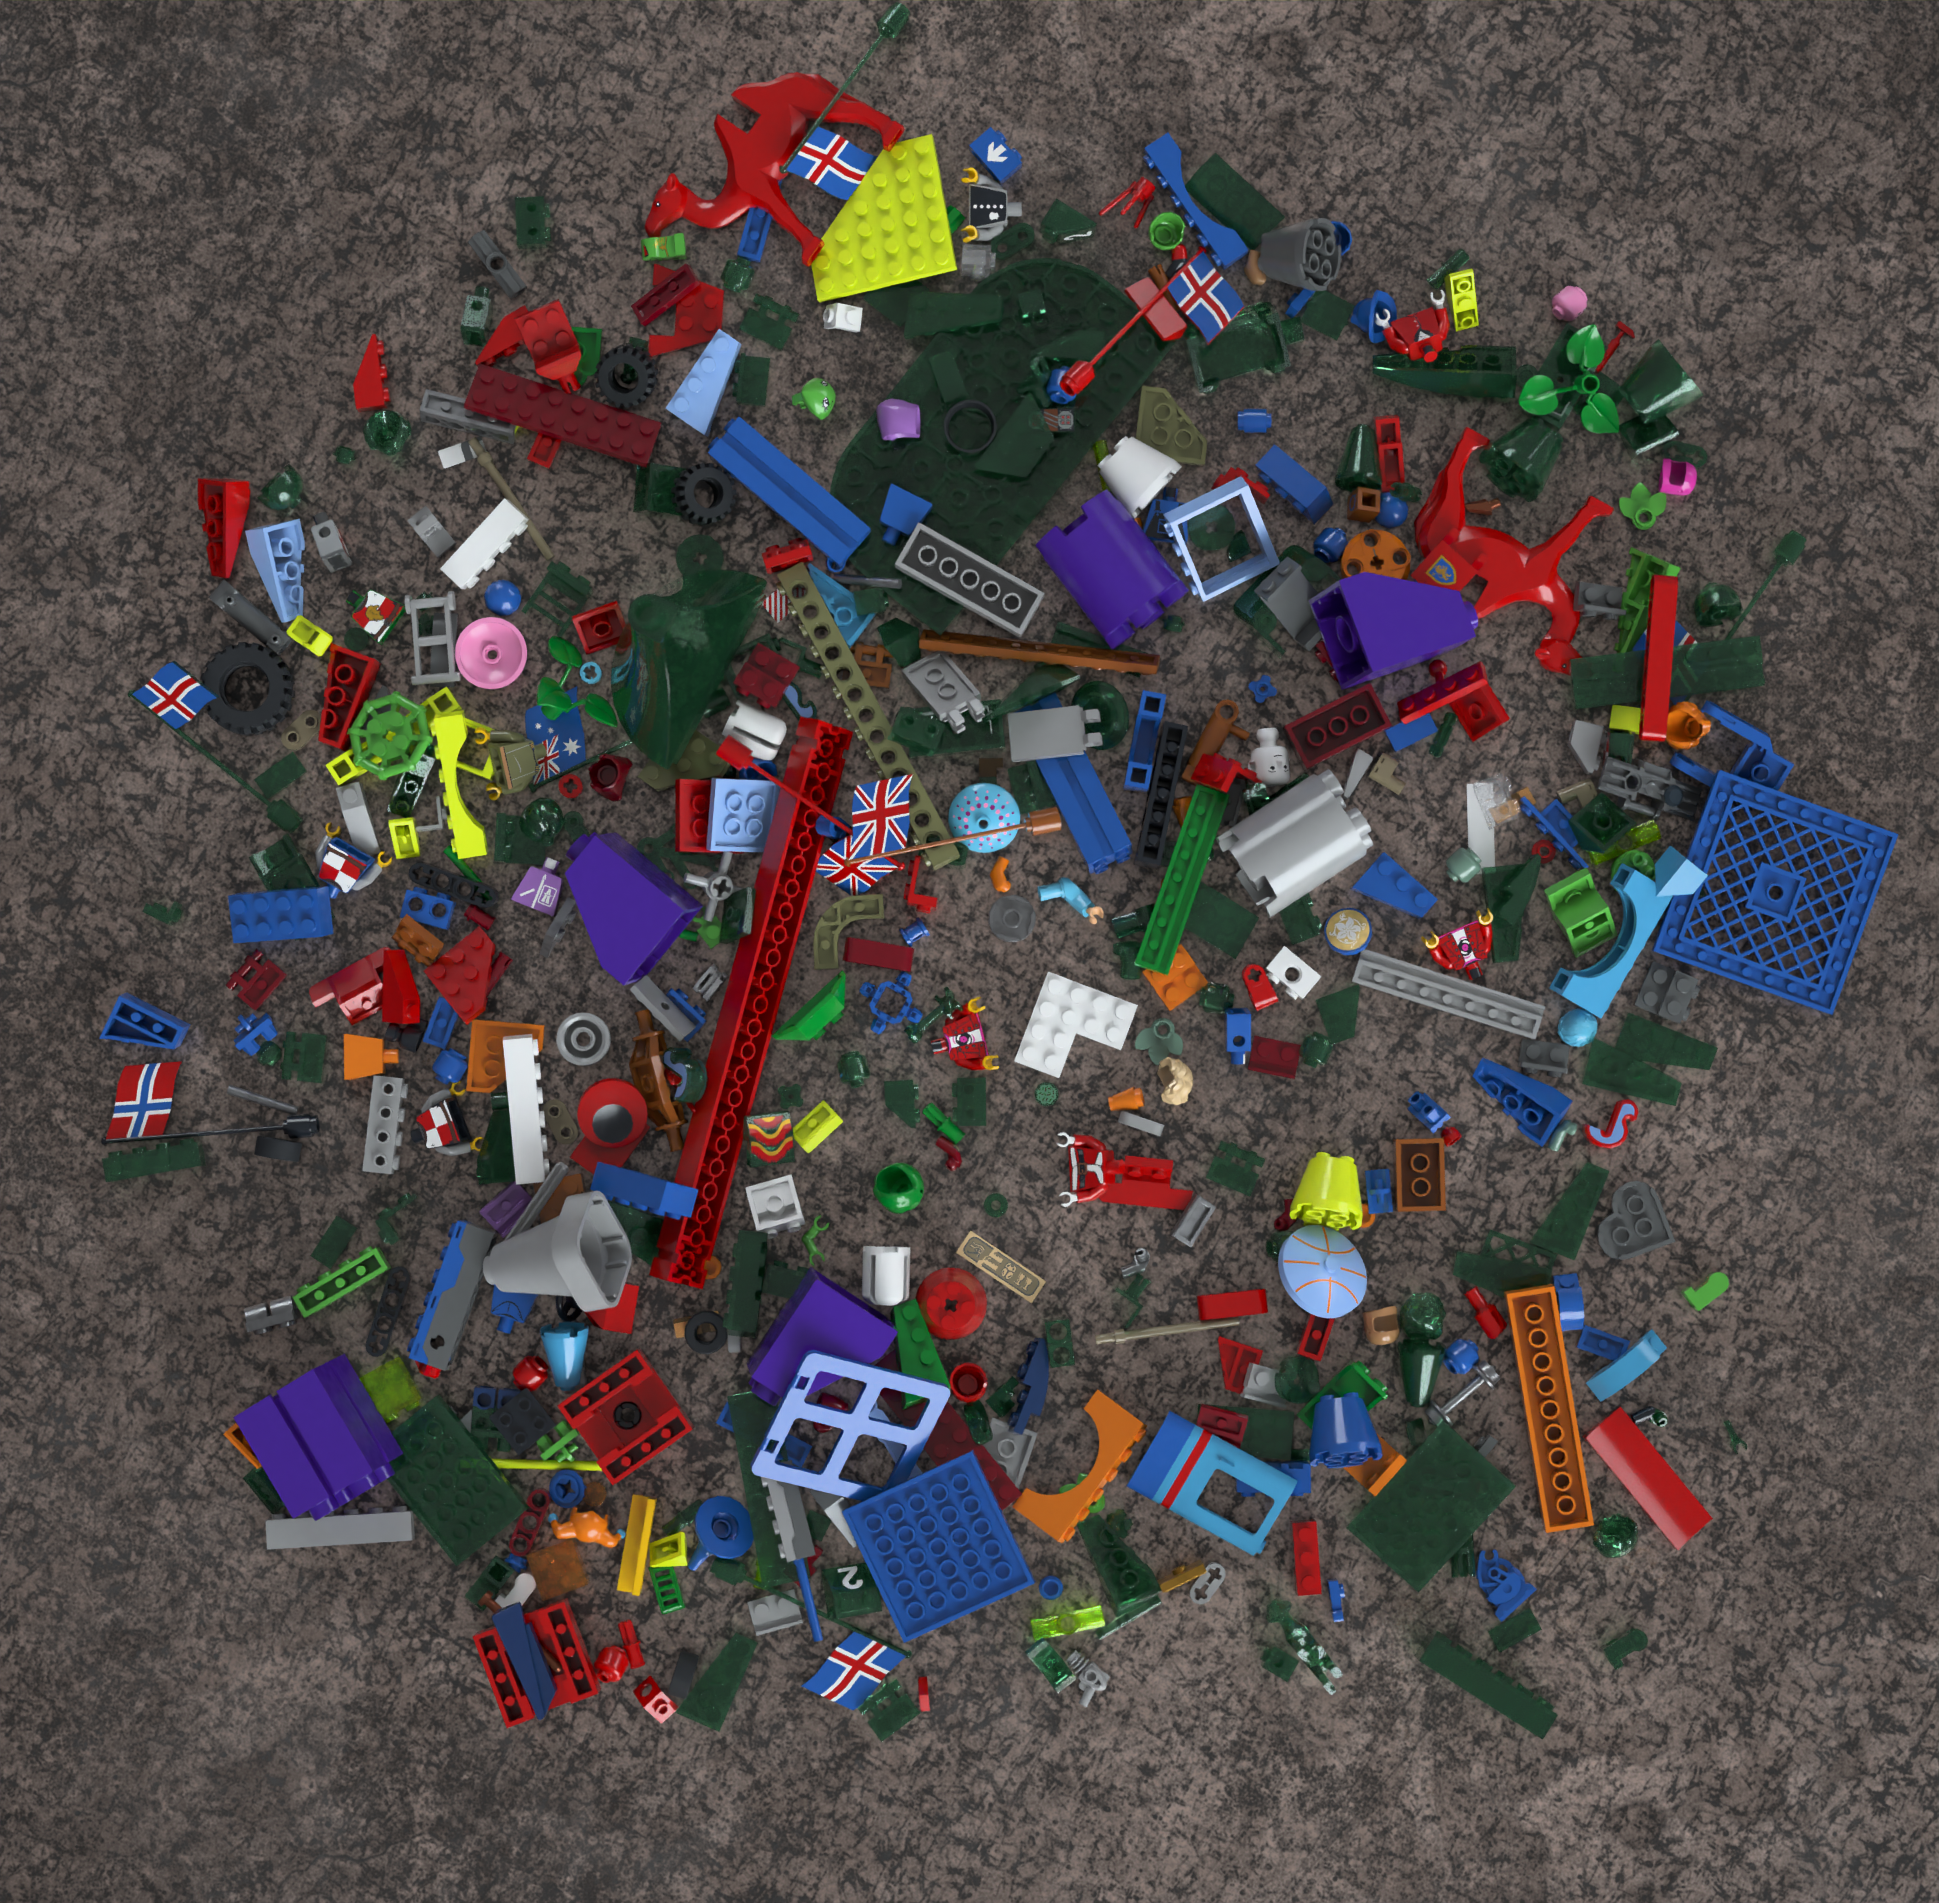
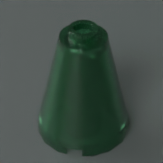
[1335,424,1383,492]
[1397,1339,1446,1407]

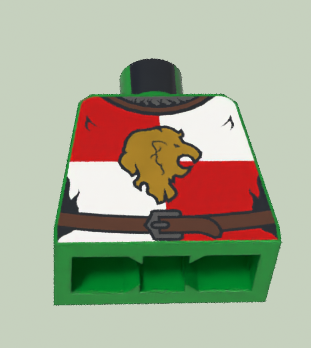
[346,590,406,646]

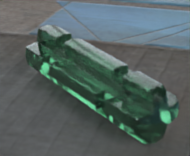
[1429,712,1458,758]

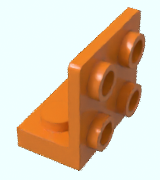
[1344,1434,1407,1496]

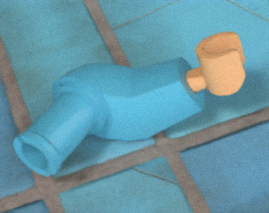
[1037,877,1104,924]

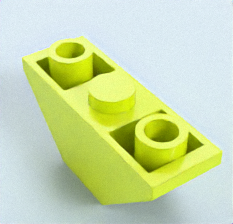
[1444,268,1479,332]

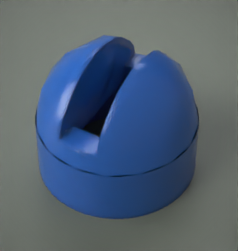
[825,557,846,573]

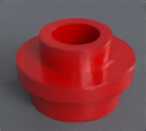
[1531,840,1556,864]

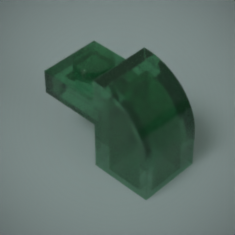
[464,1556,515,1612]

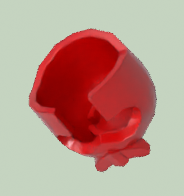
[949,1363,988,1403]

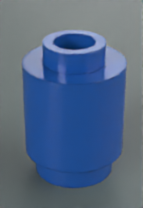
[1238,409,1271,433]

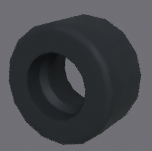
[684,1311,728,1354]

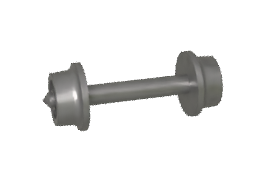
[1424,1360,1501,1430]

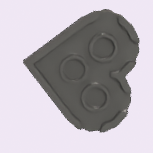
[1597,1181,1675,1260]

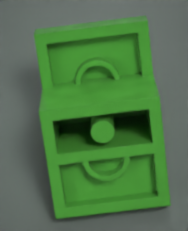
[1544,868,1618,958]

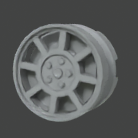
[693,964,728,1001]

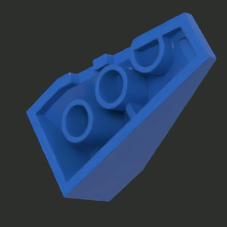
[1473,1058,1573,1147]

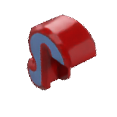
[1582,1099,1638,1149]

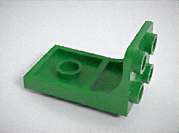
[1296,1360,1388,1430]

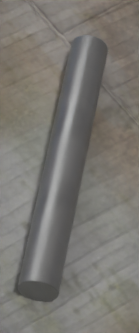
[833,574,902,589]
[227,1085,298,1115]

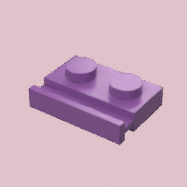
[479,1179,533,1238]

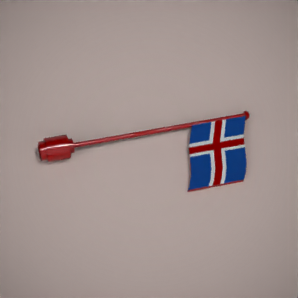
[1060,246,1244,396]

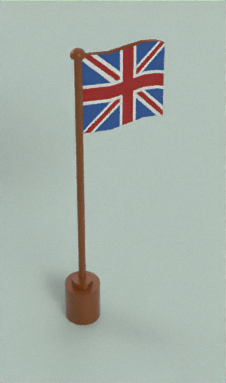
[844,774,1061,867]

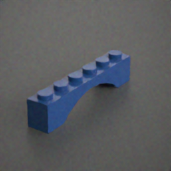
[1143,132,1248,270]

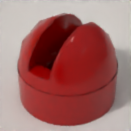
[1441,1126,1462,1147]

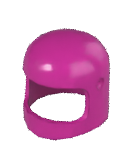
[1658,458,1697,496]

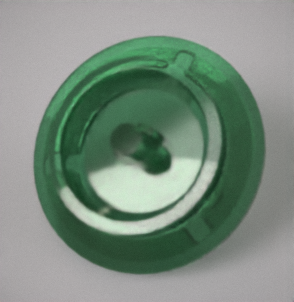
[1071,681,1129,750]

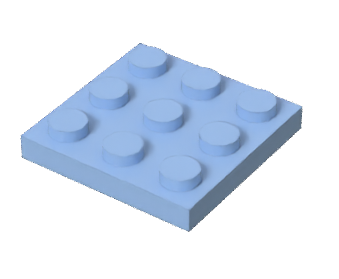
[706,778,780,852]

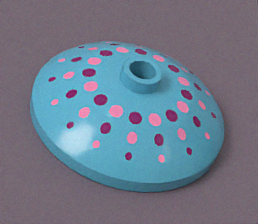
[948,783,1020,853]

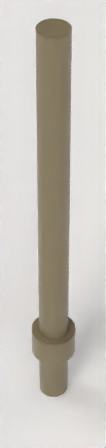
[468,437,555,561]
[1095,1316,1239,1345]

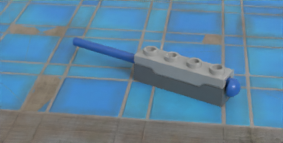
[761,1453,823,1642]

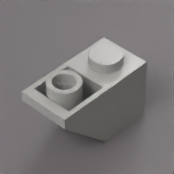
[1567,720,1606,775]

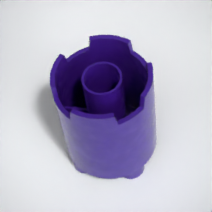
[1036,489,1189,650]

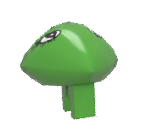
[792,378,836,420]

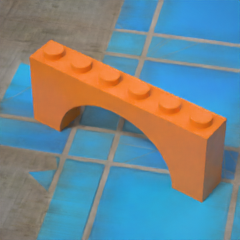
[1013,1389,1147,1543]

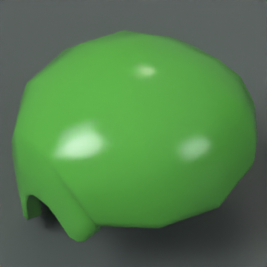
[1148,212,1185,251]

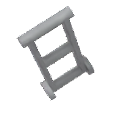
[405,591,461,685]

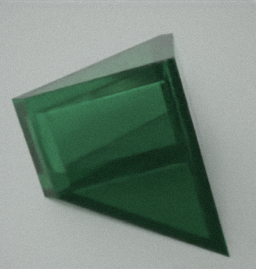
[877,618,921,669]

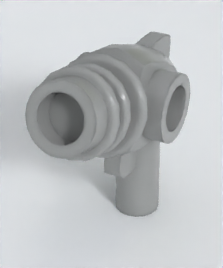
[1066,1650,1110,1707]

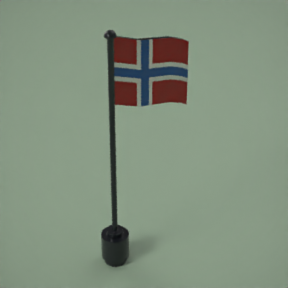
[101,1061,320,1146]

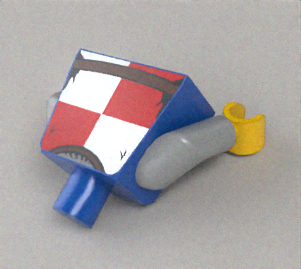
[315,822,392,898]

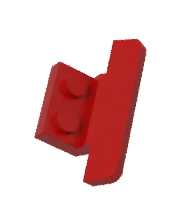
[309,947,391,1025]
[1099,1155,1193,1210]

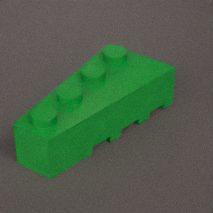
[890,1299,951,1410]

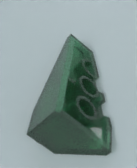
[982,662,1081,723]
[1077,1515,1162,1617]

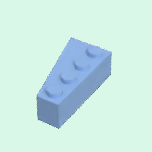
[666,329,742,437]

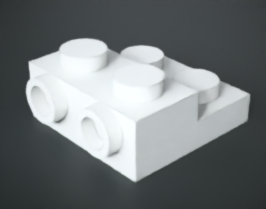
[745,1175,805,1239]

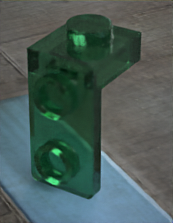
[375,1193,419,1245]
[1025,1638,1077,1693]

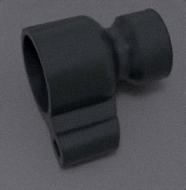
[384,1018,428,1053]

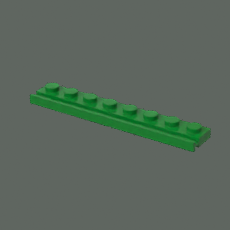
[1135,784,1230,976]

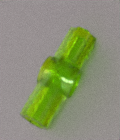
[1586,819,1661,866]
[1030,1605,1105,1641]

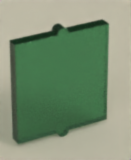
[1300,290,1355,341]

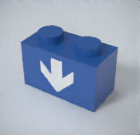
[969,127,1022,185]

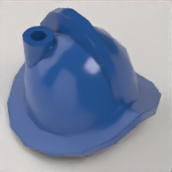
[1350,290,1397,343]

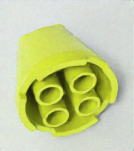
[1290,1152,1363,1231]

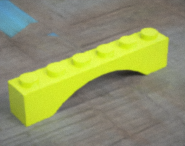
[326,686,462,786]
[430,710,488,859]

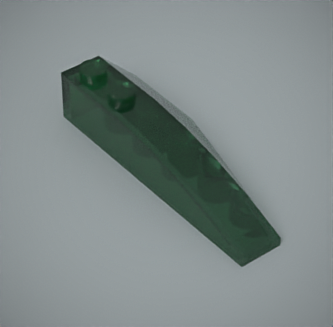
[1372,345,1517,399]

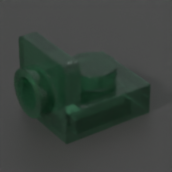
[142,901,183,926]
[985,1376,1019,1418]

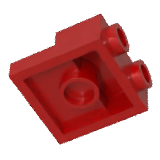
[761,538,814,575]

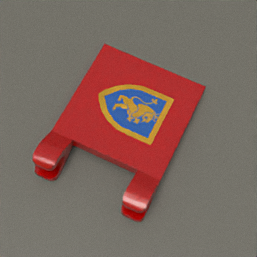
[1410,528,1489,592]

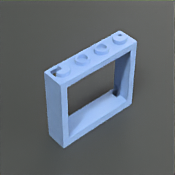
[1163,476,1280,602]

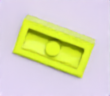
[789,1100,843,1153]

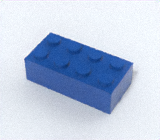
[228,886,334,943]
[590,1162,699,1220]

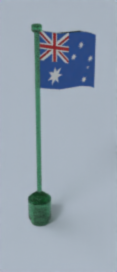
[525,686,731,793]

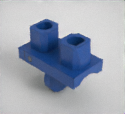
[233,1012,278,1056]
[1407,1091,1451,1134]
[1365,1169,1393,1214]

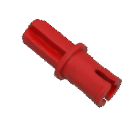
[618,1620,645,1669]

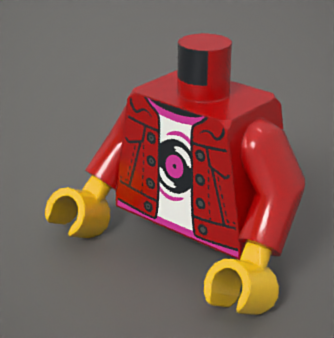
[1421,908,1493,980]
[931,996,999,1071]

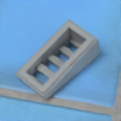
[1342,748,1373,800]

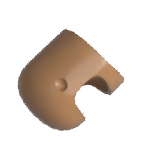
[1362,1306,1400,1345]

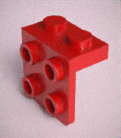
[1211,467,1270,504]
[1190,753,1262,793]
[903,855,938,914]

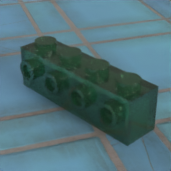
[102,1138,206,1182]

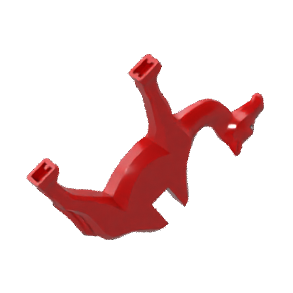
[645,72,905,267]
[1414,427,1614,680]

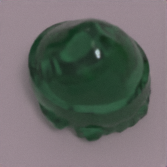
[1593,1514,1638,1558]

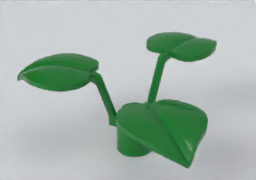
[1518,324,1619,434]
[537,636,618,728]

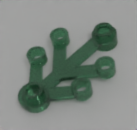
[637,823,722,890]

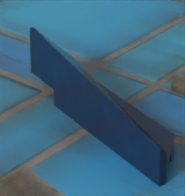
[492,1602,558,1720]

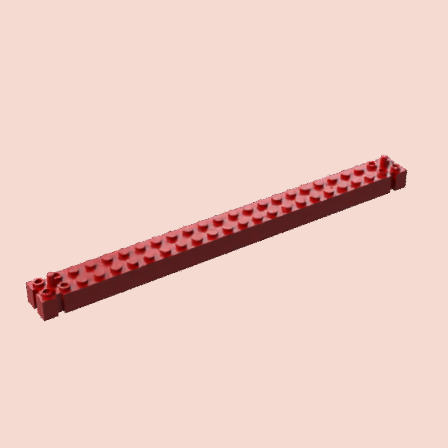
[649,716,853,1289]

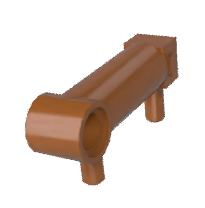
[1180,699,1250,791]

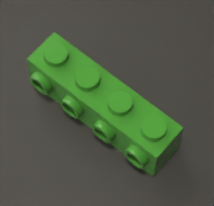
[292,1246,391,1318]

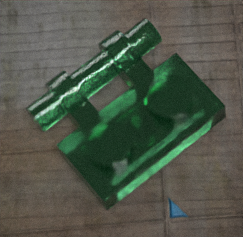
[739,293,800,351]
[280,1031,327,1083]
[1205,1140,1265,1197]
[858,1679,921,1742]

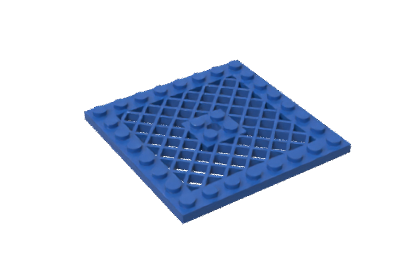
[1652,770,1898,1015]

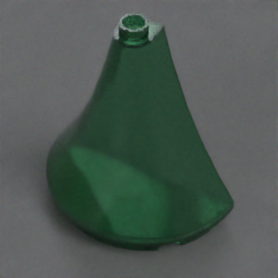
[611,569,767,770]

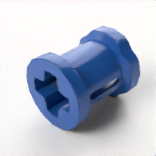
[899,917,930,947]

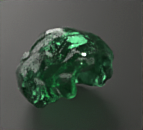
[362,410,412,456]
[1400,1292,1446,1340]

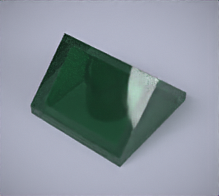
[1618,406,1680,460]
[1568,792,1636,854]

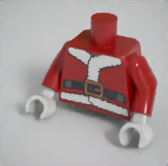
[1057,1132,1125,1207]

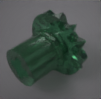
[1112,941,1142,980]

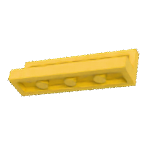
[617,1494,657,1596]

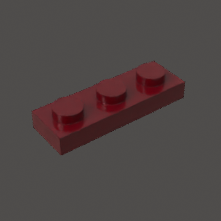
[631,263,701,327]

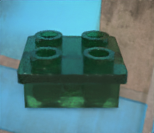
[1008,760,1056,815]

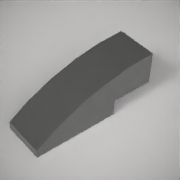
[430,612,458,688]

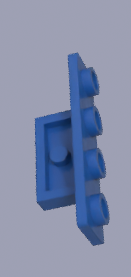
[1518,796,1589,870]

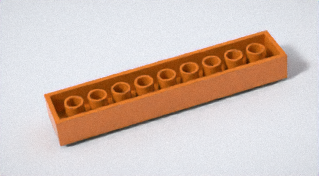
[1504,1284,1594,1533]

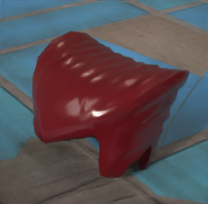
[588,754,633,802]

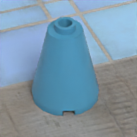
[540,1322,589,1391]

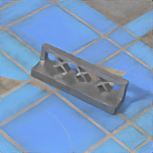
[419,389,516,444]

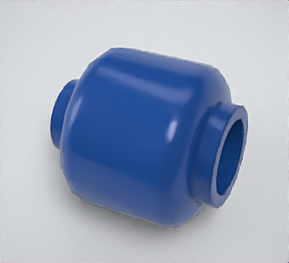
[1046,366,1077,404]
[1313,527,1348,563]
[432,1048,468,1085]
[1443,1339,1479,1374]

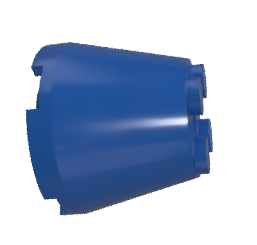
[1309,1392,1383,1468]

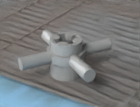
[683,851,752,922]

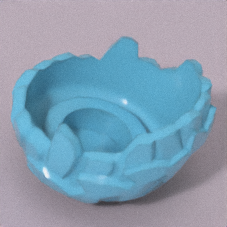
[1557,1008,1598,1047]

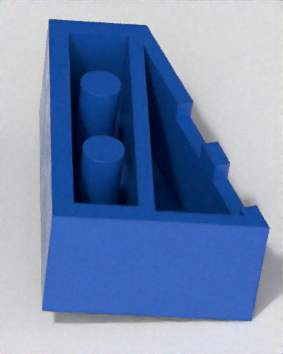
[1255,444,1334,525]
[99,992,191,1049]

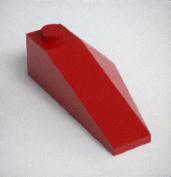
[198,478,251,578]

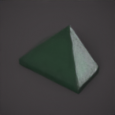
[243,1467,285,1514]

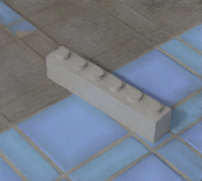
[265,1506,415,1550]

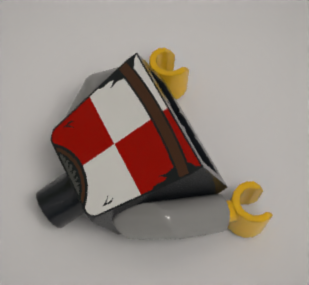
[411,1081,486,1156]

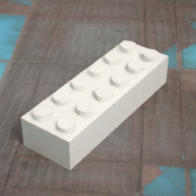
[503,1034,550,1185]

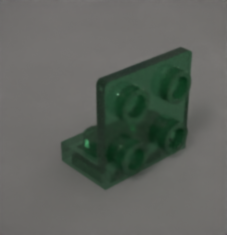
[633,463,686,516]
[494,813,547,865]

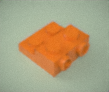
[1142,944,1208,1011]

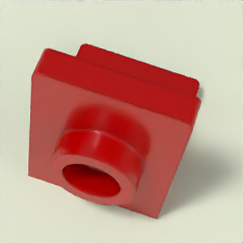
[633,1676,679,1724]

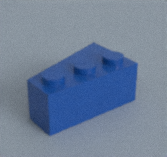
[1350,852,1438,919]
[1235,1461,1311,1497]

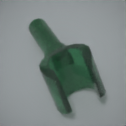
[1724,1420,1747,1454]

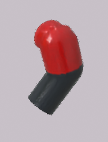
[1165,244,1188,278]

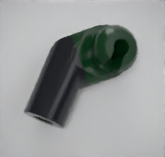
[1631,1406,1668,1427]

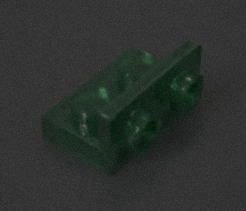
[732,353,770,407]
[1279,893,1322,946]

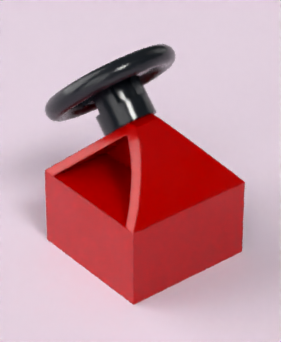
[556,1282,639,1334]

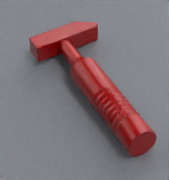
[1594,321,1635,374]

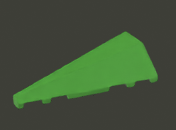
[1611,547,1681,675]

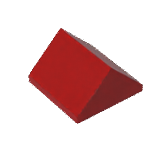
[572,601,631,655]

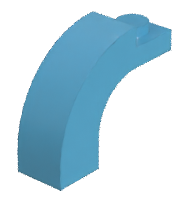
[1586,1329,1667,1402]

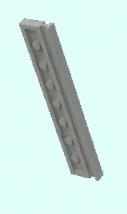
[1351,949,1546,1040]

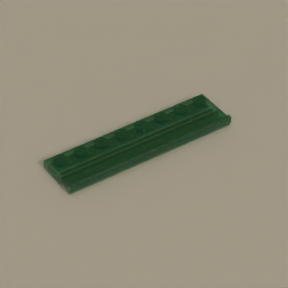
[1569,635,1766,710]

